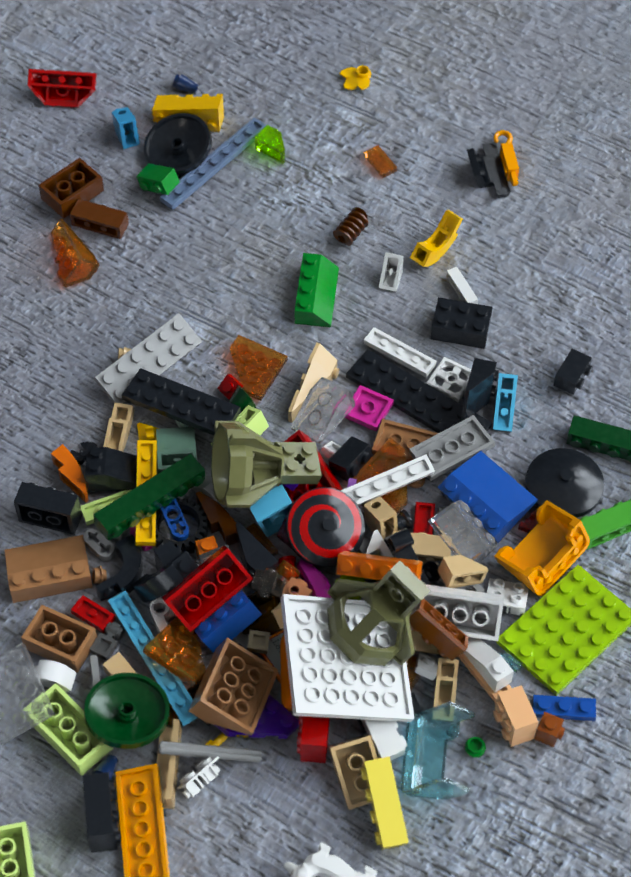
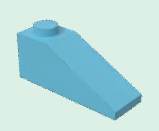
[493,373,518,432]

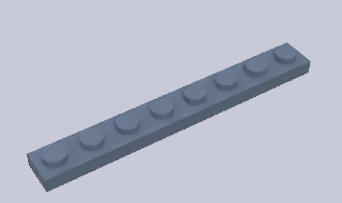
[160,117,267,210]

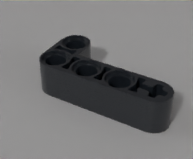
[384,528,431,585]

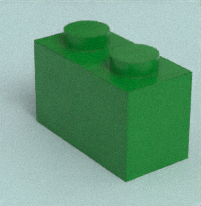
[136,163,180,195]

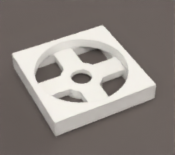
[426,357,471,403]

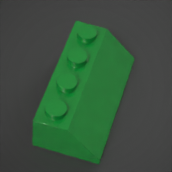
[294,253,339,327]

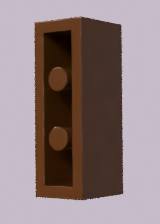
[70,199,129,239]

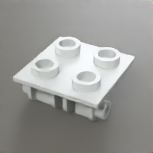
[487,578,529,616]
[177,756,220,799]

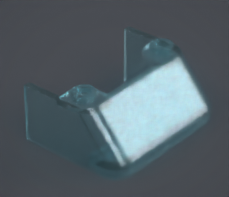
[400,701,475,800]

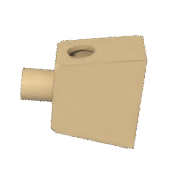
[362,497,398,540]

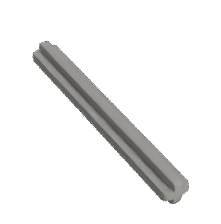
[158,741,262,762]

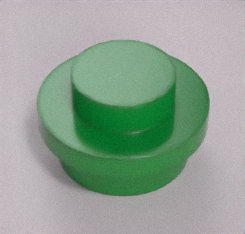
[465,737,486,758]

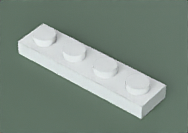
[364,327,437,378]

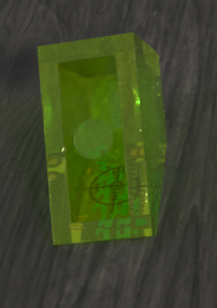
[255,125,285,164]

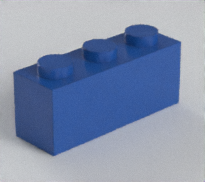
[194,590,262,653]

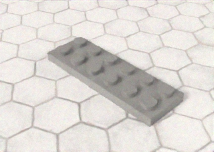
[94,313,202,404]

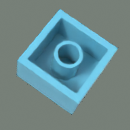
[250,484,293,537]

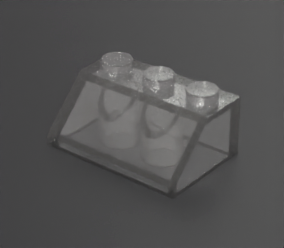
[428,500,498,563]

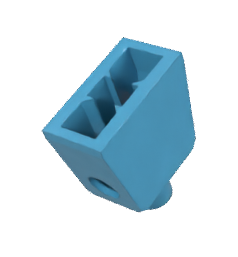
[112,107,140,149]

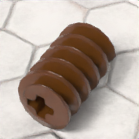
[333,207,369,246]

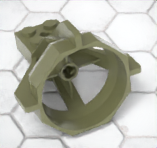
[211,421,322,508]
[327,560,431,666]

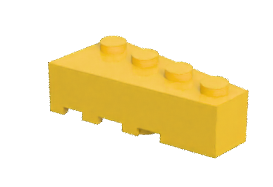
[152,94,224,132]

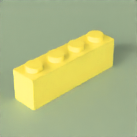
[360,756,409,850]

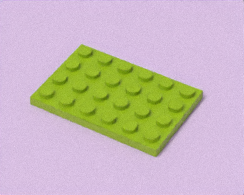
[496,565,631,696]

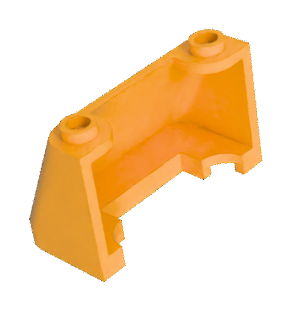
[494,500,590,596]

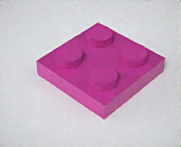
[343,385,394,432]

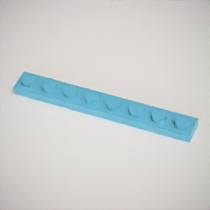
[108,590,198,726]

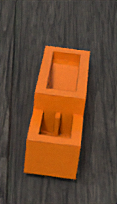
[51,444,89,503]

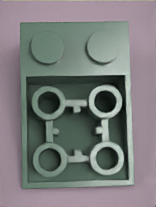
[156,427,197,474]

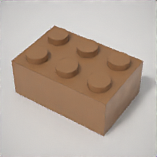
[21,605,97,673]

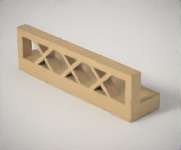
[157,719,182,809]

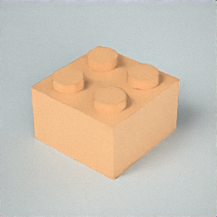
[493,685,538,747]

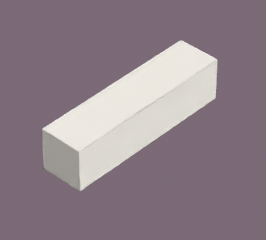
[446,267,478,304]

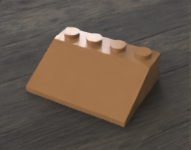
[5,535,93,603]
[189,638,279,735]

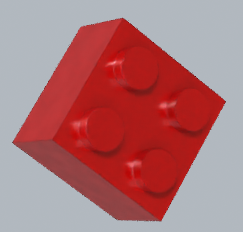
[297,716,330,763]

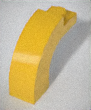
[410,210,463,267]

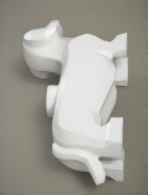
[283,842,377,877]

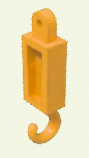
[493,130,519,186]

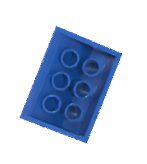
[438,451,538,543]

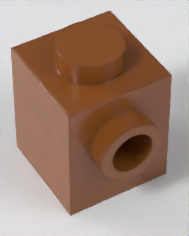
[534,712,566,747]

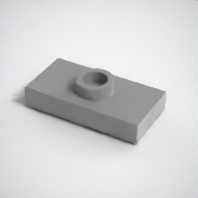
[415,652,438,681]

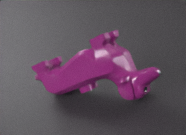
[296,559,332,598]

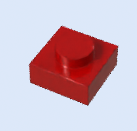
[217,374,243,400]

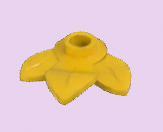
[340,65,371,90]

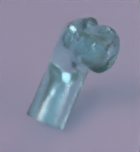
[499,653,523,672]

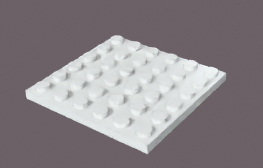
[280,594,414,722]

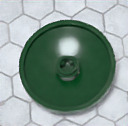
[84,673,170,749]

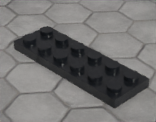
[122,368,241,435]

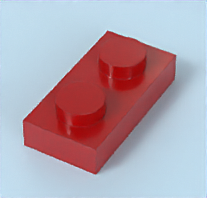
[71,595,116,634]

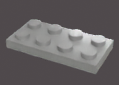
[409,415,495,481]

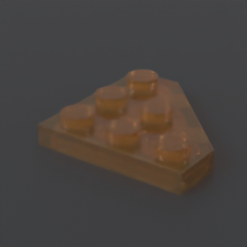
[230,335,288,401]
[353,437,408,515]
[143,617,206,688]

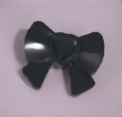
[71,441,98,465]

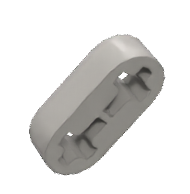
[84,529,115,562]

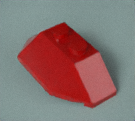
[27,69,97,108]

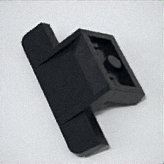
[467,143,510,198]

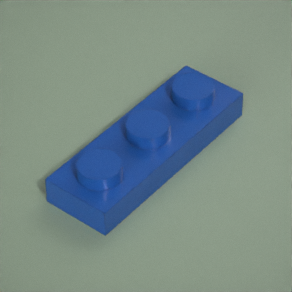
[532,695,596,721]

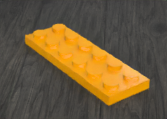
[115,763,170,877]

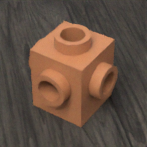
[279,577,312,598]

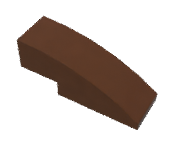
[196,491,237,546]

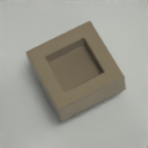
[247,630,270,655]

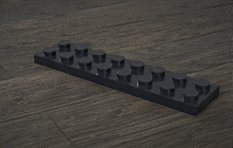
[346,349,492,433]

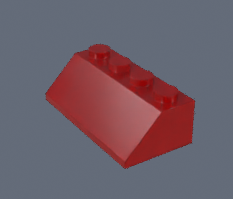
[162,546,253,632]

